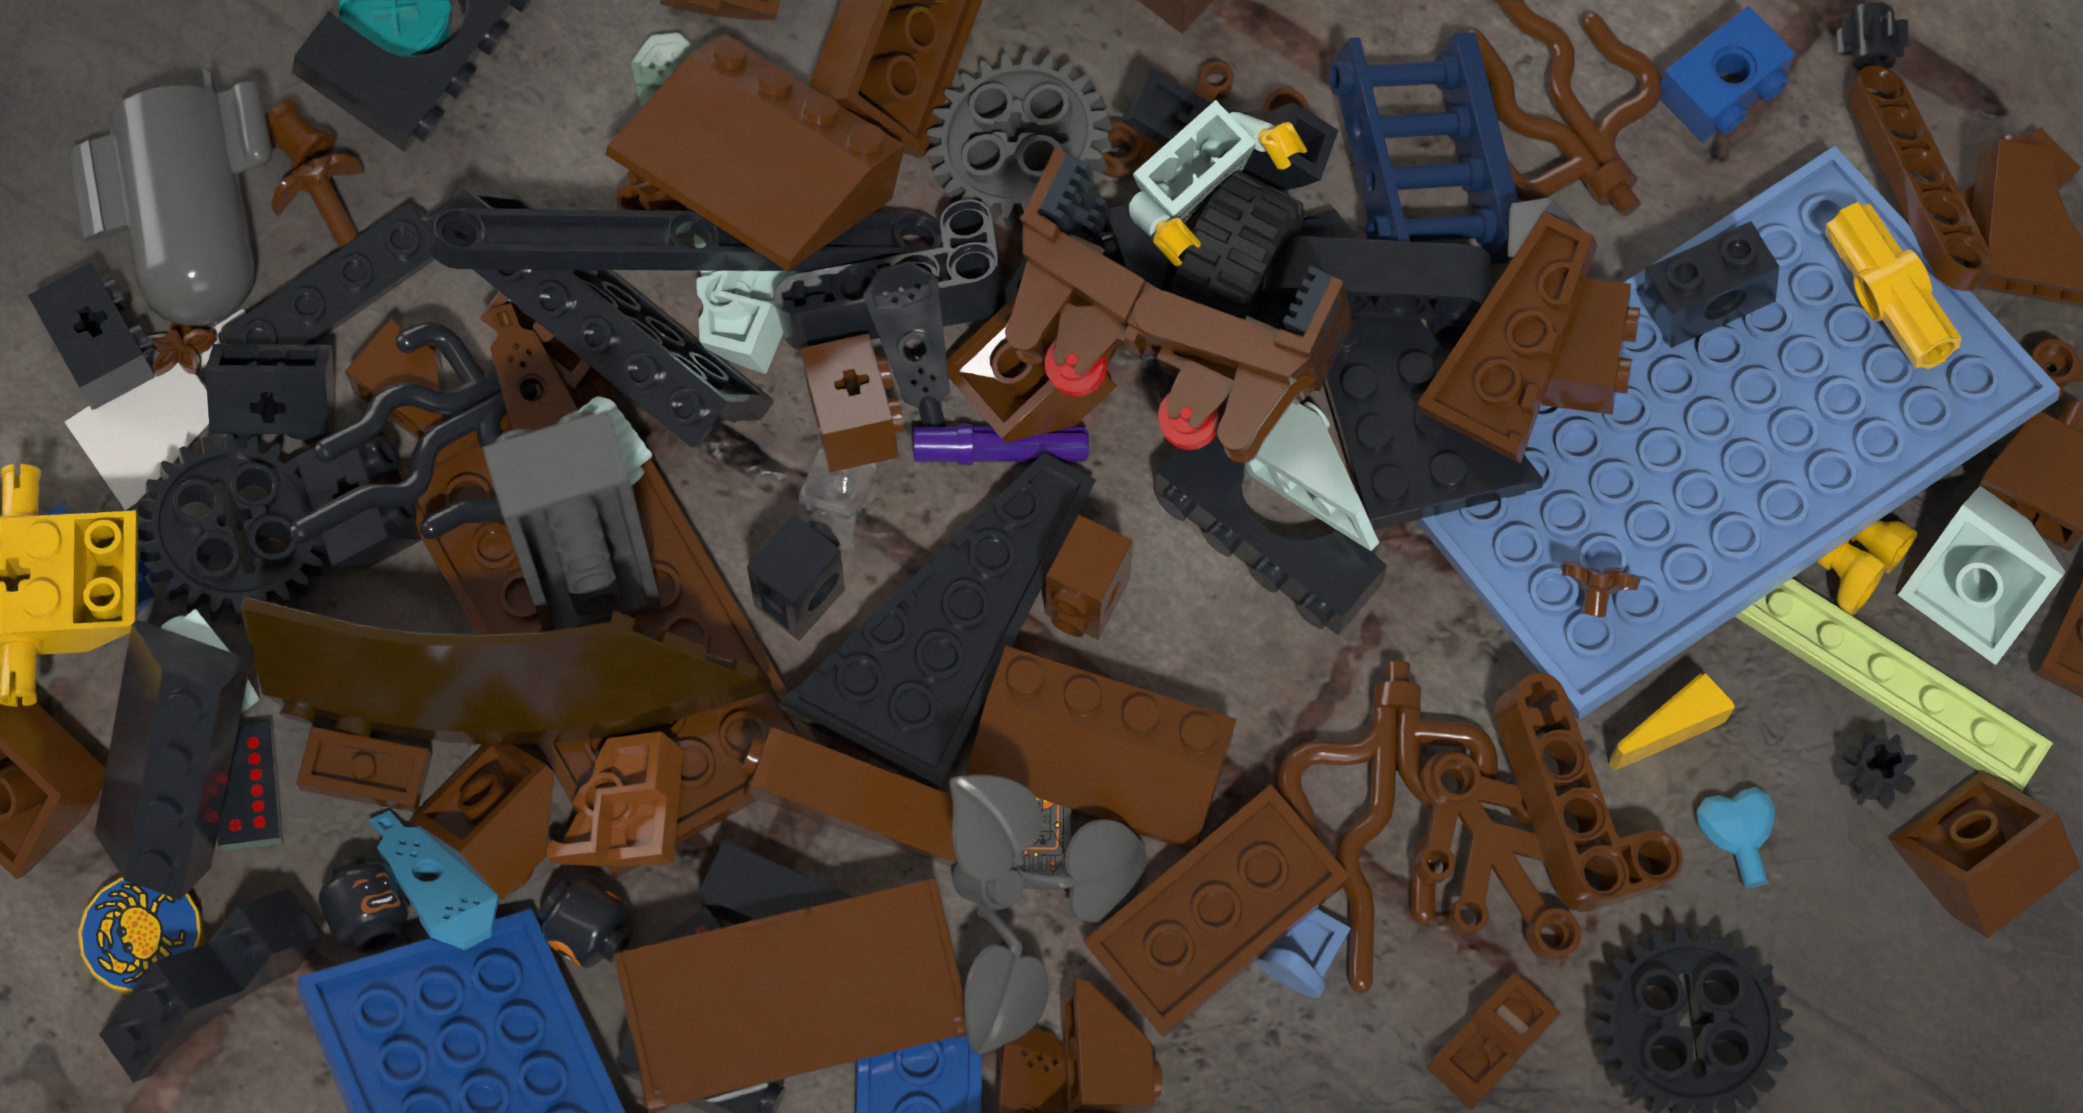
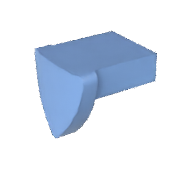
[1255,909,1351,998]

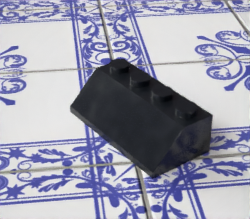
[95,620,251,900]

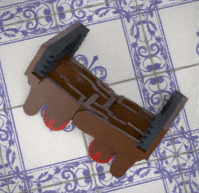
[1005,148,1353,464]

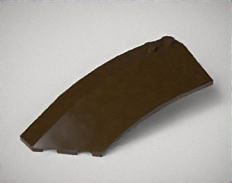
[241,597,772,745]

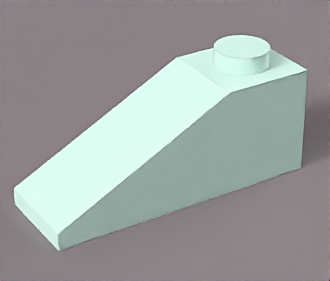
[1246,402,1379,551]

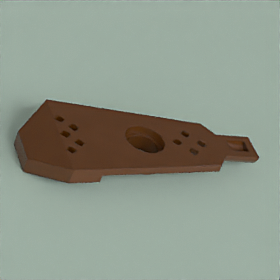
[489,303,579,432]
[997,1028,1067,1113]

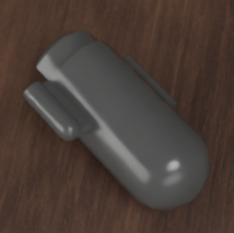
[69,68,272,327]

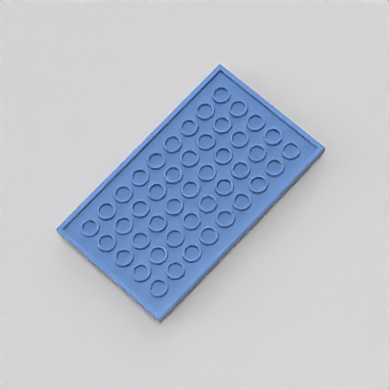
[1415,146,2060,720]

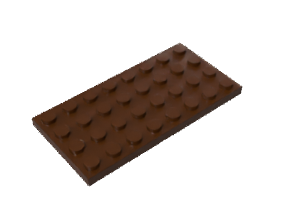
[398,368,819,880]

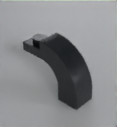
[1122,67,1339,190]

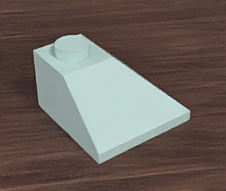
[1898,486,2065,665]

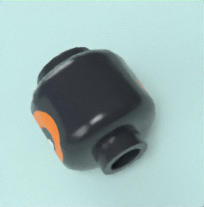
[538,877,633,968]

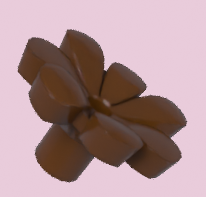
[1562,561,1641,617]

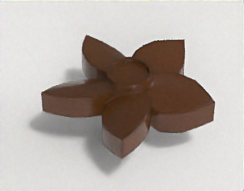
[147,322,217,377]

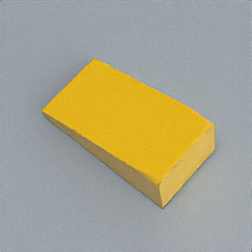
[1608,673,1735,771]

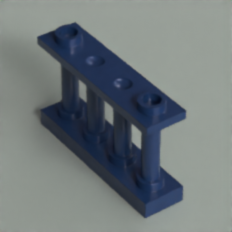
[1329,32,1519,264]

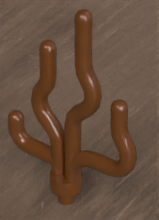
[1467,0,1662,216]
[1277,661,1498,993]

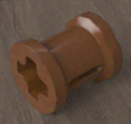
[265,99,335,170]

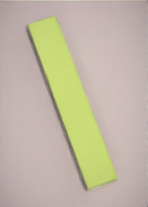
[1735,578,2053,792]

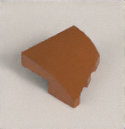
[546,732,684,866]

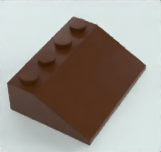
[606,33,905,271]

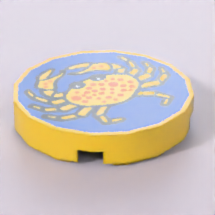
[78,877,205,996]

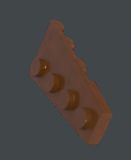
[1417,212,1598,464]

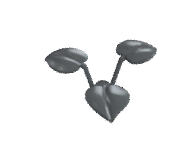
[950,775,1147,1054]

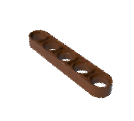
[1847,65,1992,291]

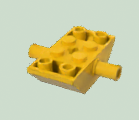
[0,464,138,706]

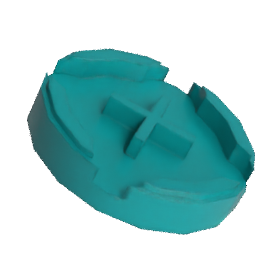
[338,0,453,57]

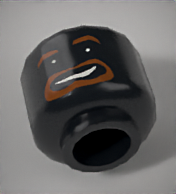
[318,857,409,953]

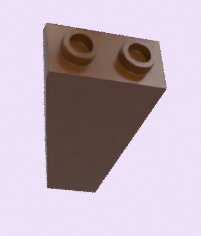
[738,727,957,866]

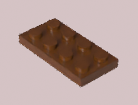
[1083,784,1351,1038]

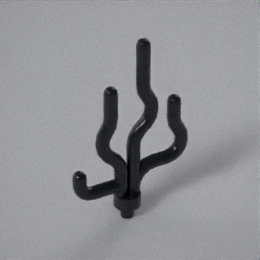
[289,322,537,544]

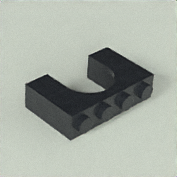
[292,0,533,153]
[616,840,853,1113]

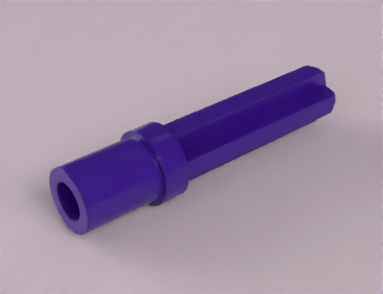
[914,424,1089,465]

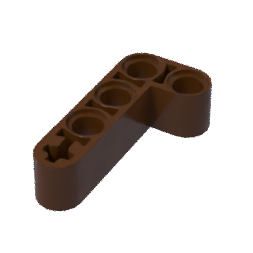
[1494,673,1683,912]

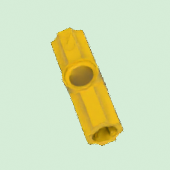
[1825,202,1962,370]

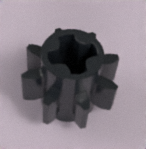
[1837,2,1909,71]
[1839,730,1917,809]

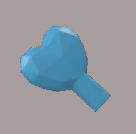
[1696,787,1775,889]

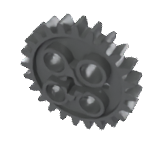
[927,51,1113,230]

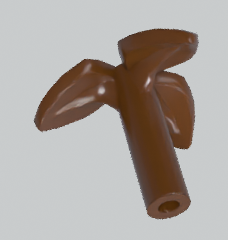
[271,154,364,250]

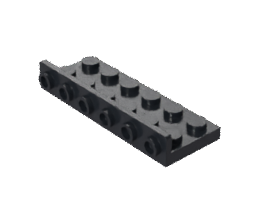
[443,188,774,447]

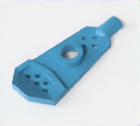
[369,810,498,950]

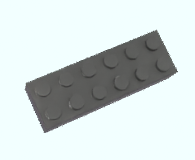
[483,410,661,632]

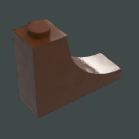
[1967,134,2083,307]

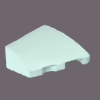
[694,235,809,374]

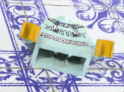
[1129,100,1307,266]

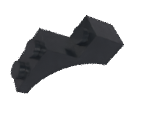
[99,888,325,1083]

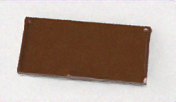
[613,878,967,1113]

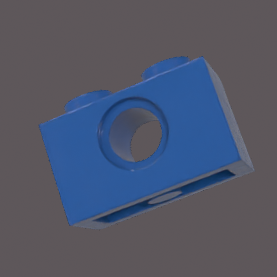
[1660,6,1796,143]

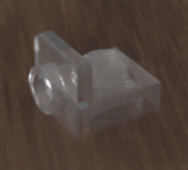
[797,448,876,550]

